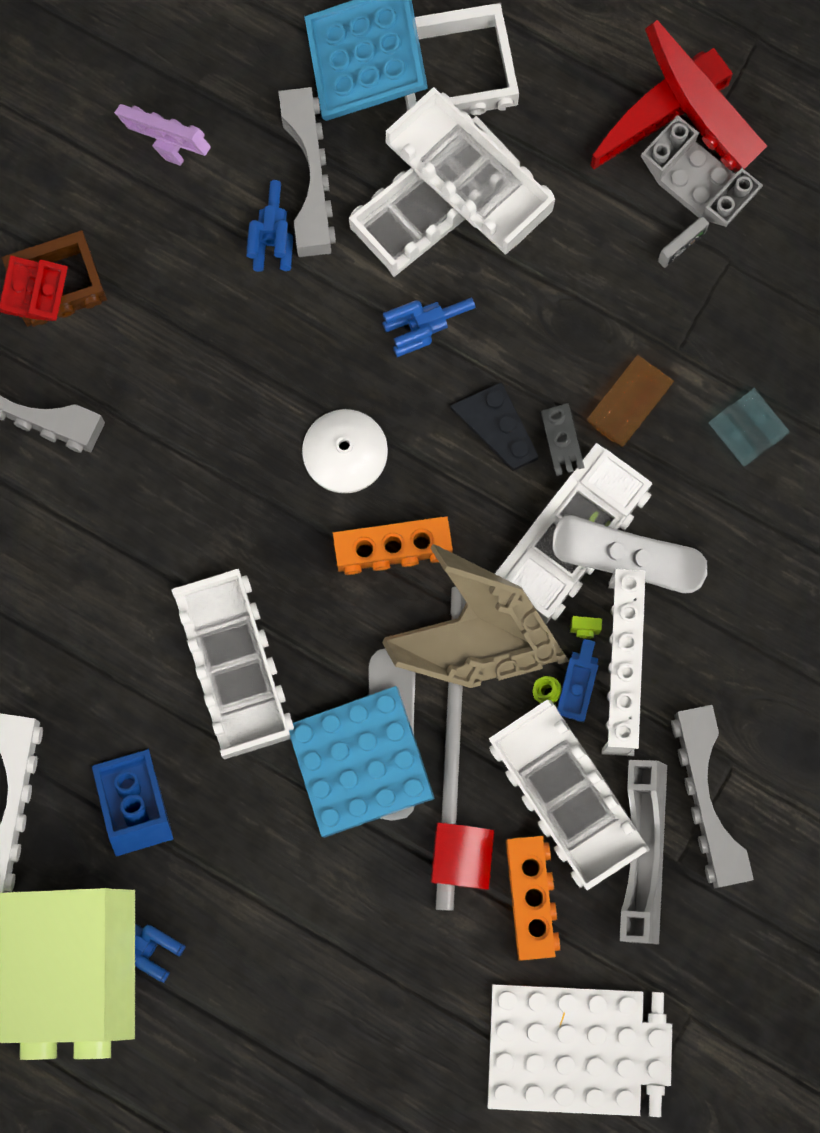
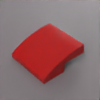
[0,255,68,321]
[431,823,494,890]

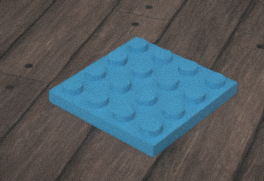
[304,0,428,121]
[289,686,435,838]

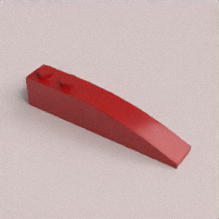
[645,20,767,172]
[590,48,733,170]

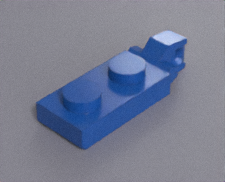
[557,639,598,723]

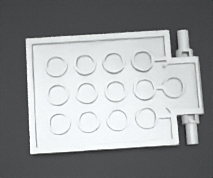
[488,984,672,1117]

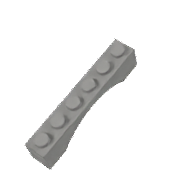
[279,87,336,257]
[0,396,105,453]
[671,705,754,889]
[620,760,667,944]

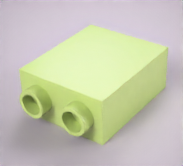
[0,888,135,1060]

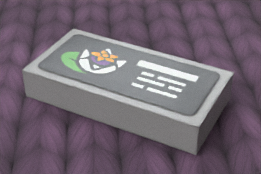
[658,217,709,268]

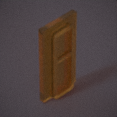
[586,355,674,447]

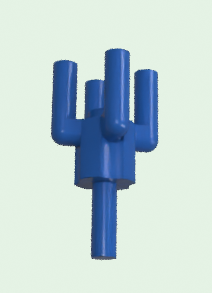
[246,180,293,272]
[382,297,476,357]
[135,923,186,983]

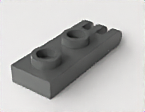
[541,403,585,476]

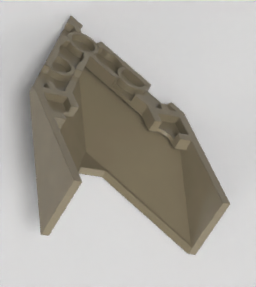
[382,544,569,688]

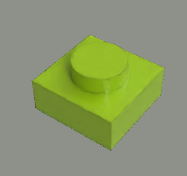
[570,616,602,639]

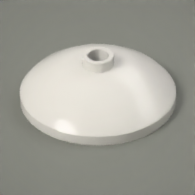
[302,409,388,493]

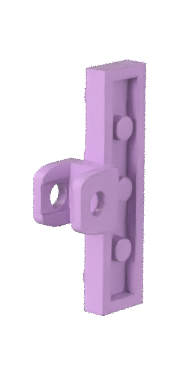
[114,104,211,166]

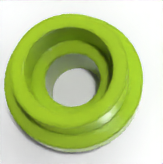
[533,676,562,704]

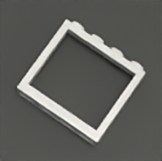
[405,3,519,115]

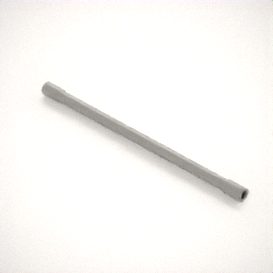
[436,587,466,911]

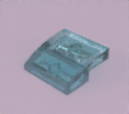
[708,388,790,467]

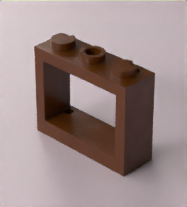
[2,230,107,327]

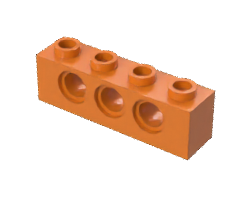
[333,516,453,575]
[506,836,560,961]

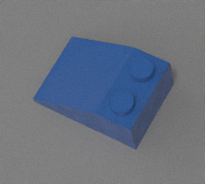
[92,749,173,857]

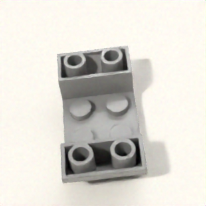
[641,115,763,227]

